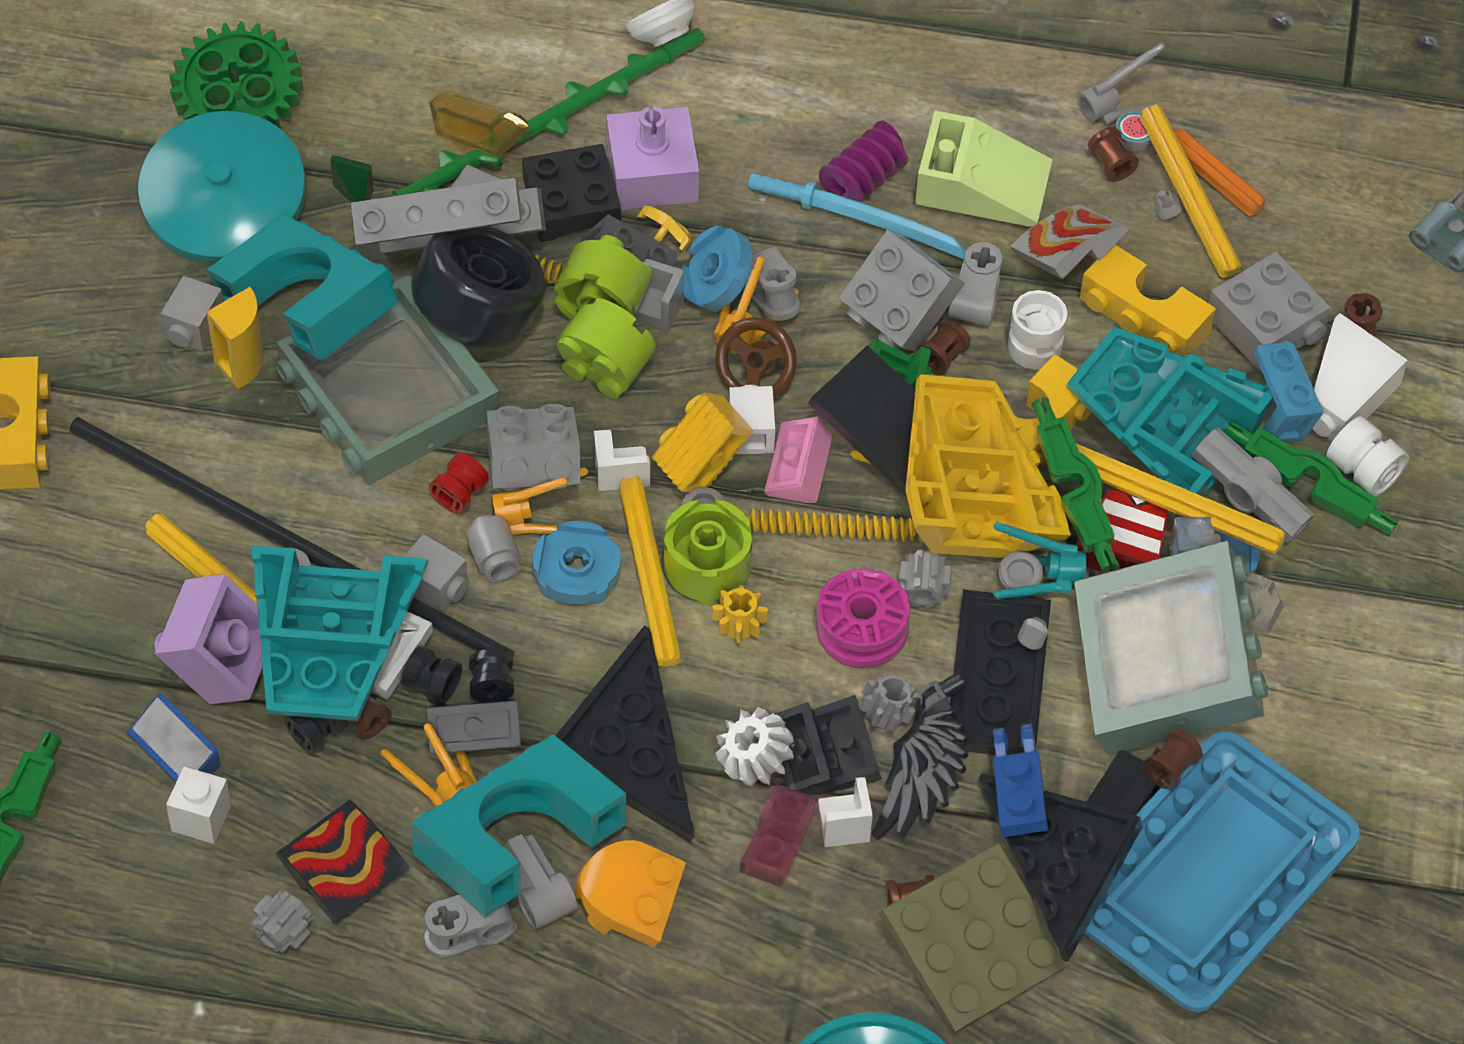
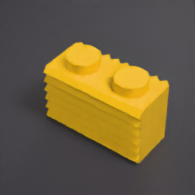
[652,392,754,493]

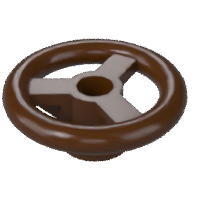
[715,317,797,399]

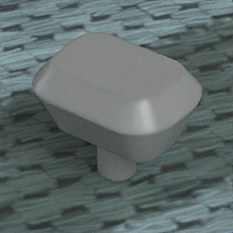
[1154,190,1182,220]
[1018,617,1048,650]

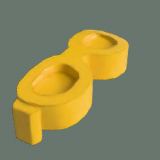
[637,205,692,252]

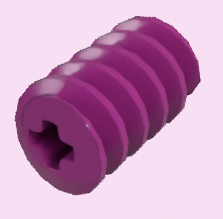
[819,120,908,202]

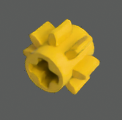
[712,585,768,643]

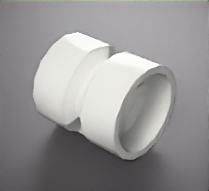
[1007,290,1068,370]
[1326,416,1410,497]

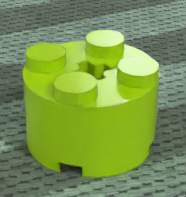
[553,235,653,320]
[556,298,656,399]
[664,499,753,606]

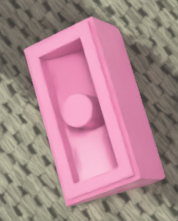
[764,417,832,503]

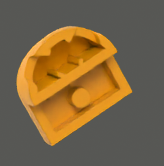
[575,840,686,948]

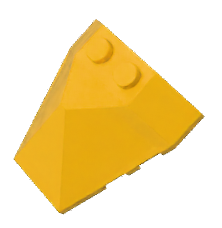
[906,374,1070,558]

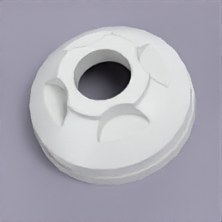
[625,0,696,47]

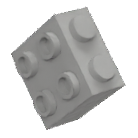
[839,229,965,352]
[1209,252,1331,371]
[487,404,580,491]

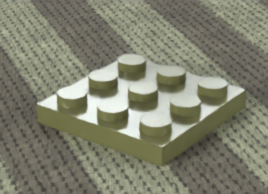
[879,843,1071,1035]

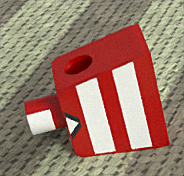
[1077,489,1168,572]

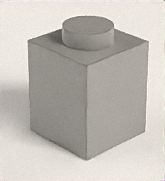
[160,276,223,352]
[404,534,469,613]

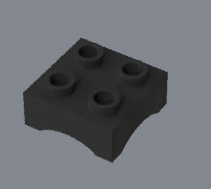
[522,144,621,242]

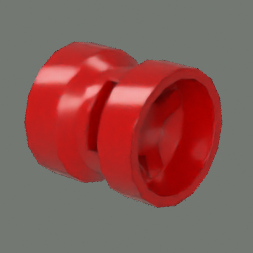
[429,453,489,514]

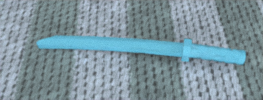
[748,173,967,259]

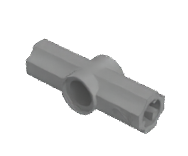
[1191,427,1315,543]

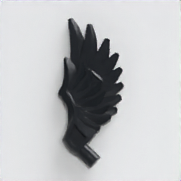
[871,672,969,840]

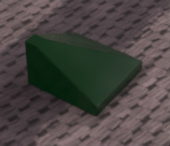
[330,155,374,203]

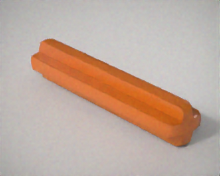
[1175,128,1266,217]

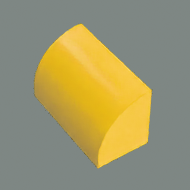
[207,287,264,390]

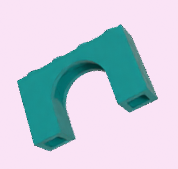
[207,213,399,361]
[412,734,626,916]

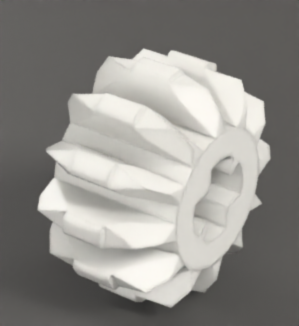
[716,707,794,787]

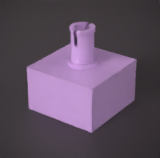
[606,106,699,210]
[154,574,262,704]

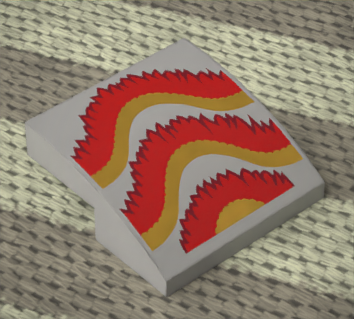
[1010,204,1128,279]

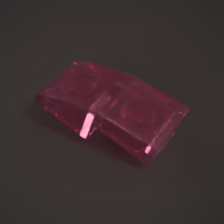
[739,783,819,888]

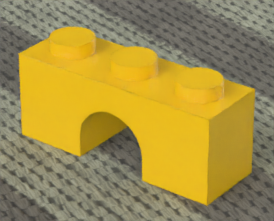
[1079,244,1216,357]
[1016,354,1092,470]
[0,356,51,490]

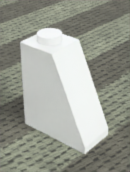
[1312,313,1408,441]

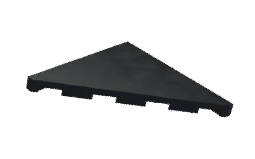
[556,625,694,842]
[979,773,1143,962]

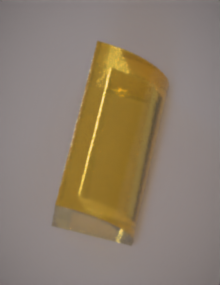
[429,91,530,157]

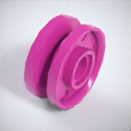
[816,568,910,668]

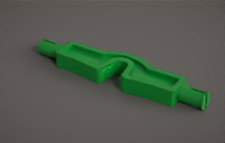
[1031,397,1120,573]
[1223,420,1399,536]
[0,731,61,884]

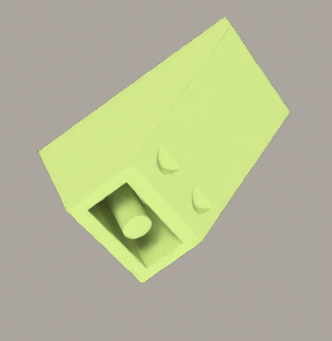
[915,110,1053,227]

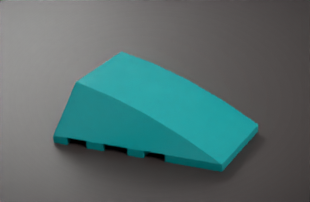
[1066,326,1274,498]
[251,545,429,721]

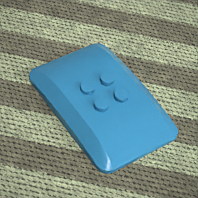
[1084,731,1360,1012]

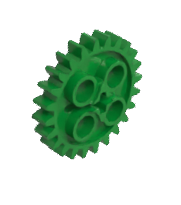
[169,21,304,129]

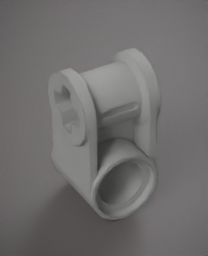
[948,242,1002,326]
[743,246,801,320]
[424,895,517,959]

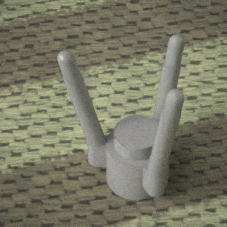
[1077,43,1165,126]

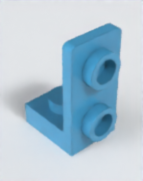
[1254,342,1324,443]

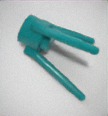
[993,522,1086,599]

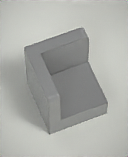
[632,259,684,332]

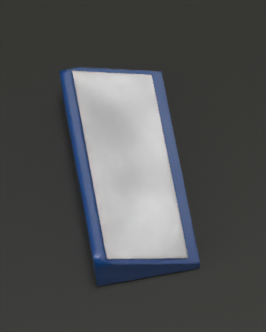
[127,694,221,783]

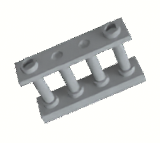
[351,178,546,255]

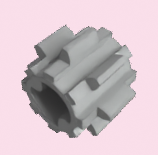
[898,549,952,608]
[860,672,918,731]
[250,890,312,953]

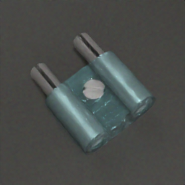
[1409,189,1464,272]

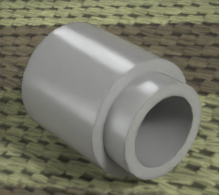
[466,515,521,582]

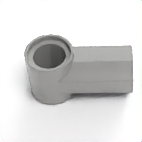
[504,834,578,930]

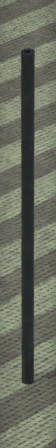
[70,417,515,657]

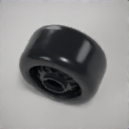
[411,226,546,348]

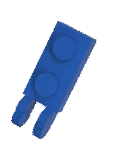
[993,723,1048,837]

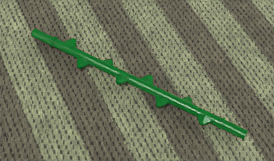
[388,28,705,197]

